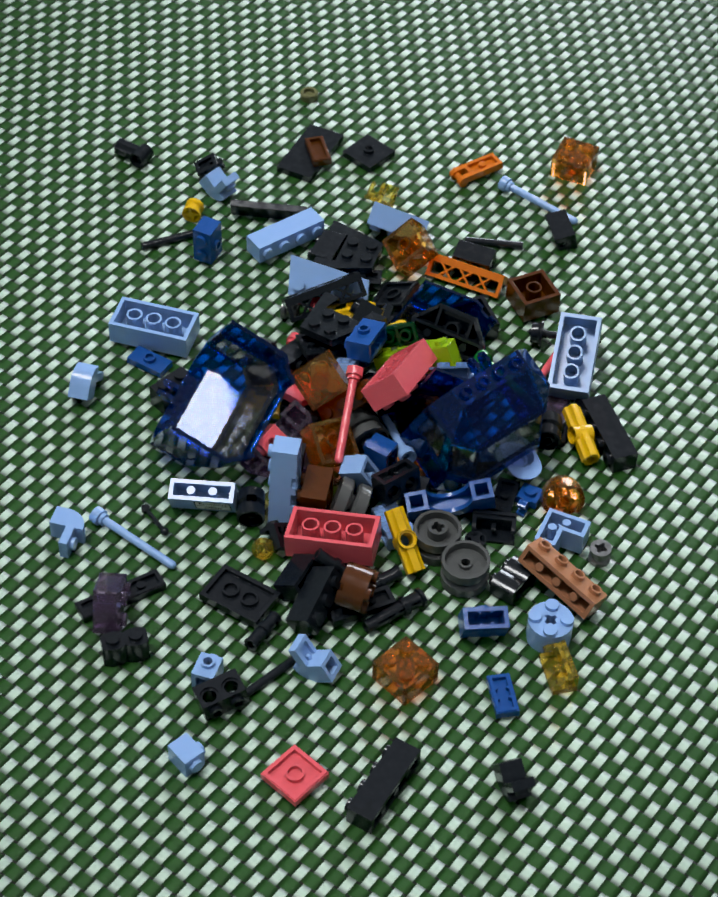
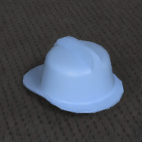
[502,438,542,480]

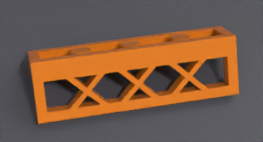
[425,252,509,299]

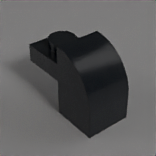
[492,758,536,802]

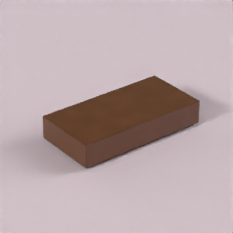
[305,136,332,167]

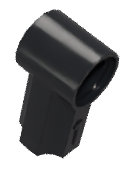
[114,138,154,168]

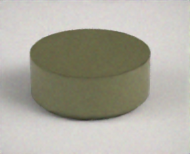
[300,87,318,103]

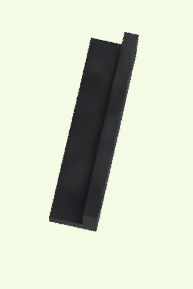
[281,271,367,323]

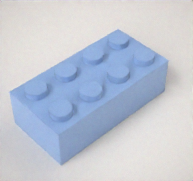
[108,296,200,358]
[547,312,602,400]

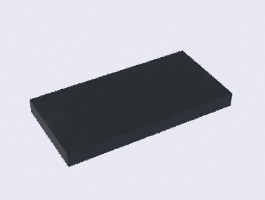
[277,124,343,182]

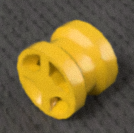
[182,198,204,222]

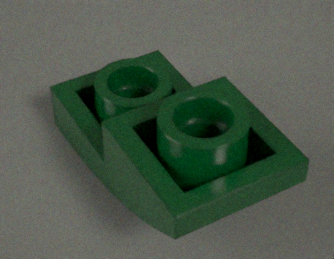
[383,322,419,348]

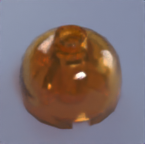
[541,475,585,514]

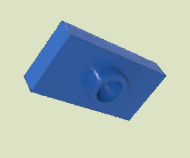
[127,346,173,378]
[486,673,520,719]

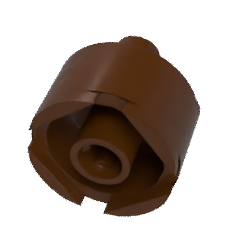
[334,562,380,614]

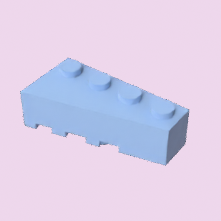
[268,435,302,523]

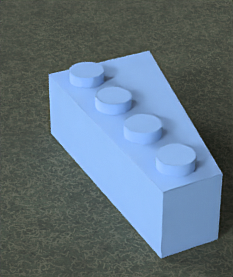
[288,255,370,301]

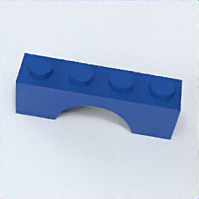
[404,477,495,524]

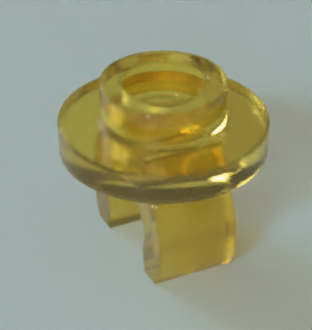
[251,538,274,560]

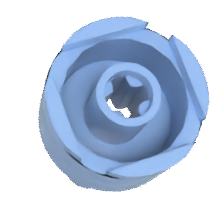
[526,599,574,654]

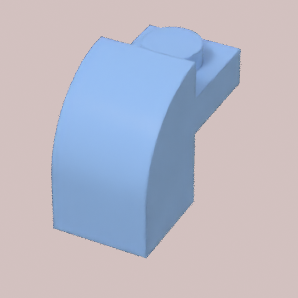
[199,167,240,201]
[68,362,104,401]
[49,506,86,558]
[288,634,342,683]

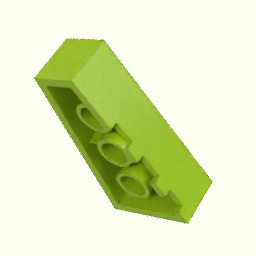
[373,337,462,374]

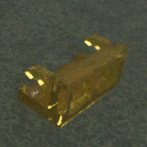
[364,181,400,207]
[539,640,579,695]

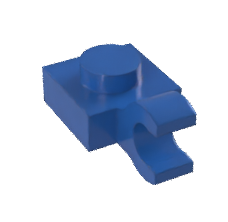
[515,482,544,517]

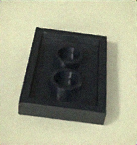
[199,564,281,627]

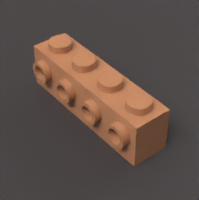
[518,537,608,620]

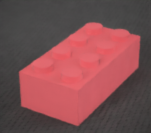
[361,338,437,412]
[284,506,382,567]

